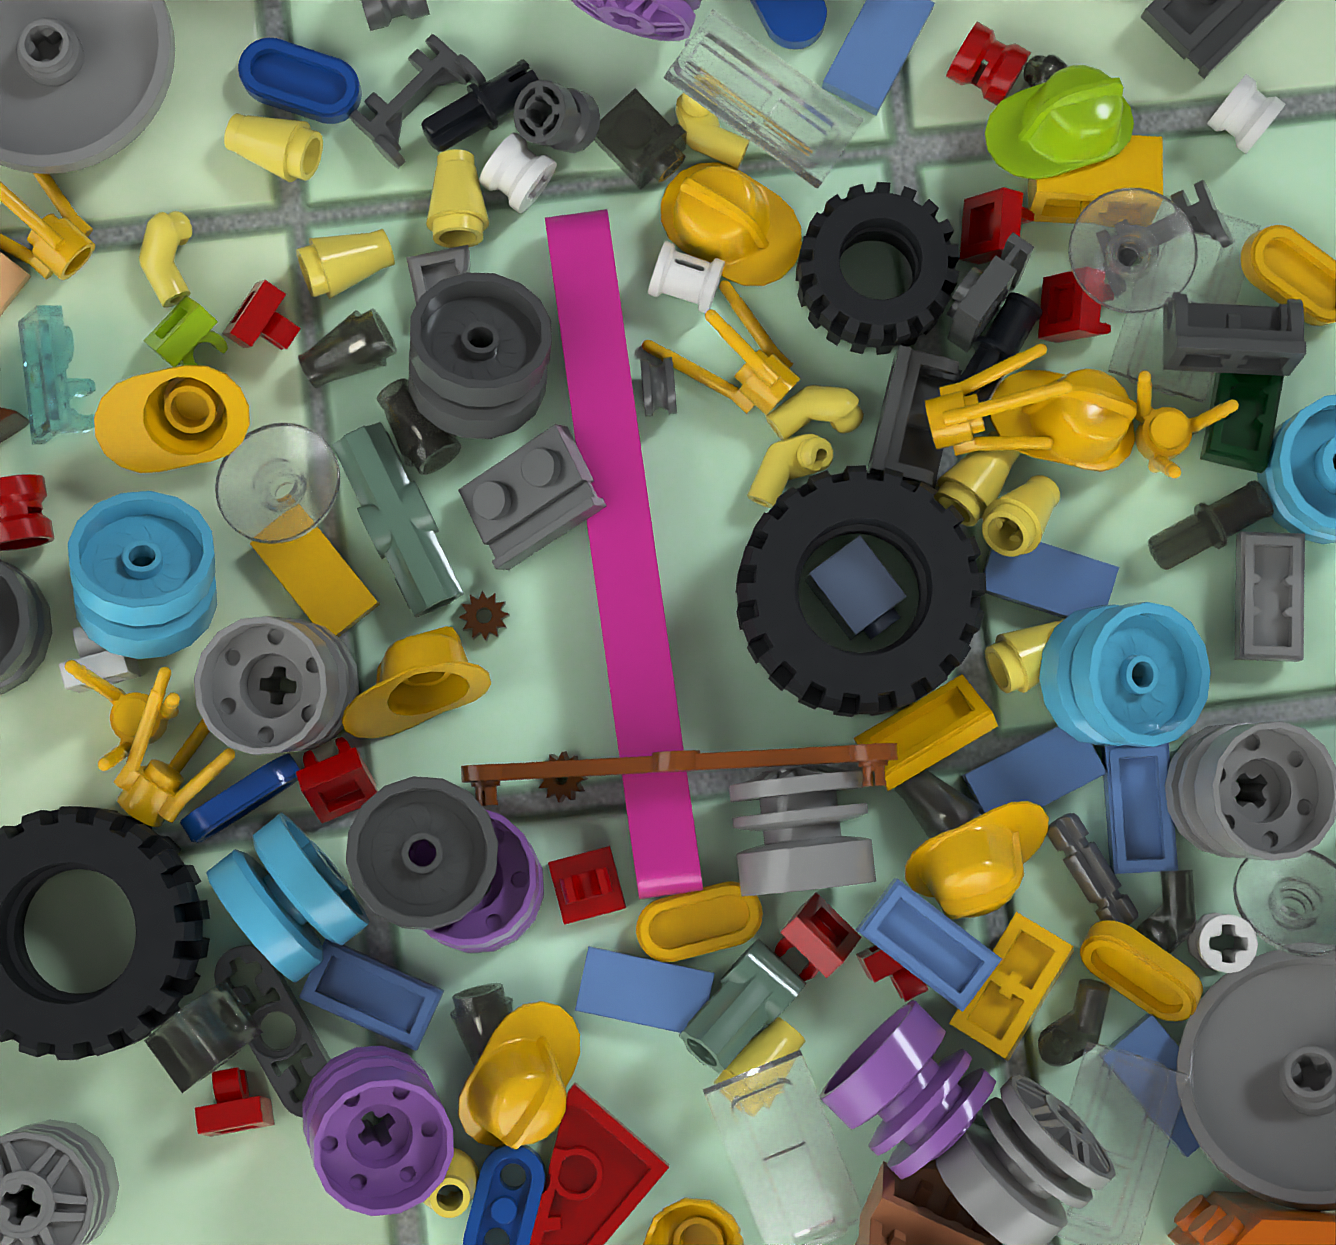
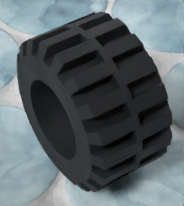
[796,182,960,355]

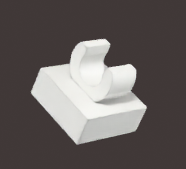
[59,626,141,693]

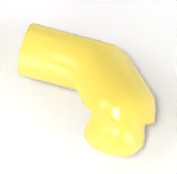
[139,211,192,308]
[765,385,864,440]

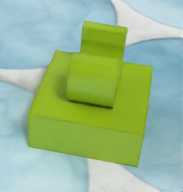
[143,295,228,367]

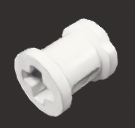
[648,241,725,313]
[1186,912,1258,973]

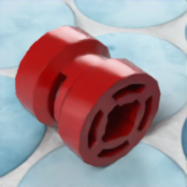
[946,21,1032,106]
[0,474,55,551]

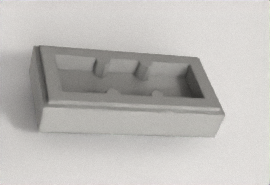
[1234,531,1305,662]

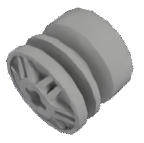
[194,616,359,755]
[1165,721,1336,861]
[729,765,876,896]
[936,1074,1116,1245]
[0,1119,119,1245]

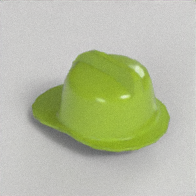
[985,65,1134,180]

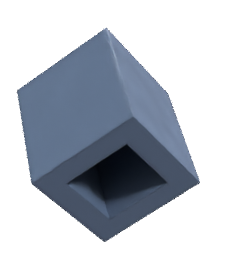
[805,535,907,640]

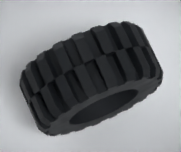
[735,465,987,717]
[0,806,210,1060]

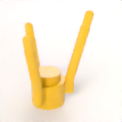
[0,173,95,280]
[642,280,801,416]
[925,343,1073,456]
[1134,370,1239,479]
[65,660,180,771]
[114,667,236,827]

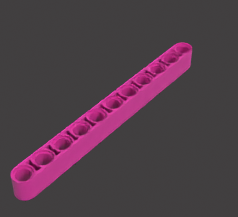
[545,209,703,899]

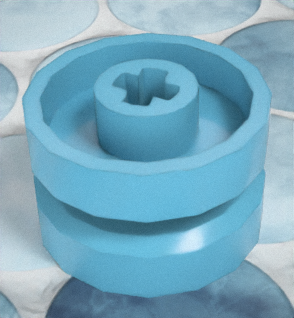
[1257,394,1336,544]
[68,491,217,659]
[1039,602,1211,747]
[206,812,370,983]

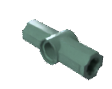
[332,422,464,618]

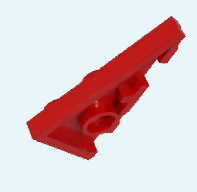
[529,1082,669,1245]

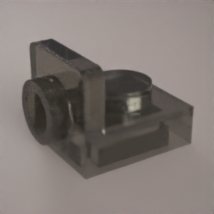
[594,88,687,189]

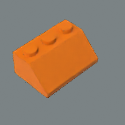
[1167,1191,1336,1245]

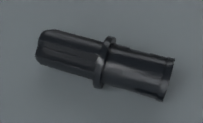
[421,59,539,152]
[957,292,1043,403]

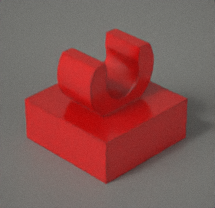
[959,187,1035,265]
[1038,268,1114,343]
[222,280,301,350]
[296,737,378,824]
[548,846,626,925]
[774,892,862,981]
[856,945,928,1002]
[194,1067,275,1137]

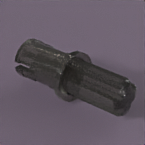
[1148,480,1274,570]

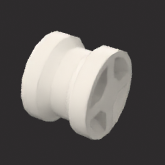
[1207,74,1286,154]
[479,132,557,213]

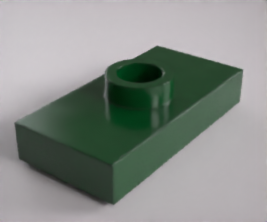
[1200,372,1284,473]

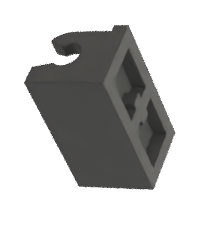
[1163,293,1306,376]
[867,345,962,489]

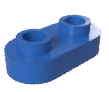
[463,1144,546,1245]

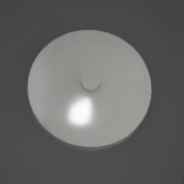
[0,0,175,174]
[1177,946,1336,1211]

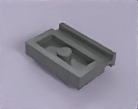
[1140,0,1285,79]
[946,232,1034,353]
[458,424,607,570]

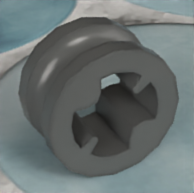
[640,357,677,417]

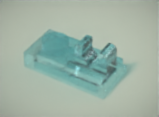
[18,305,96,445]

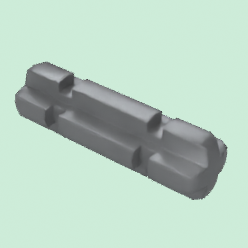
[1047,813,1138,925]

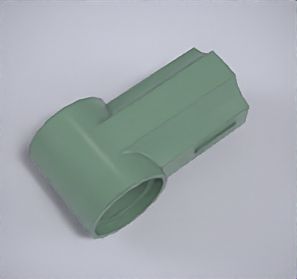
[679,939,806,1073]

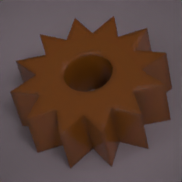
[459,591,510,642]
[539,751,589,803]

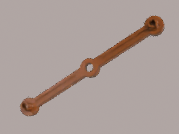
[461,743,898,806]

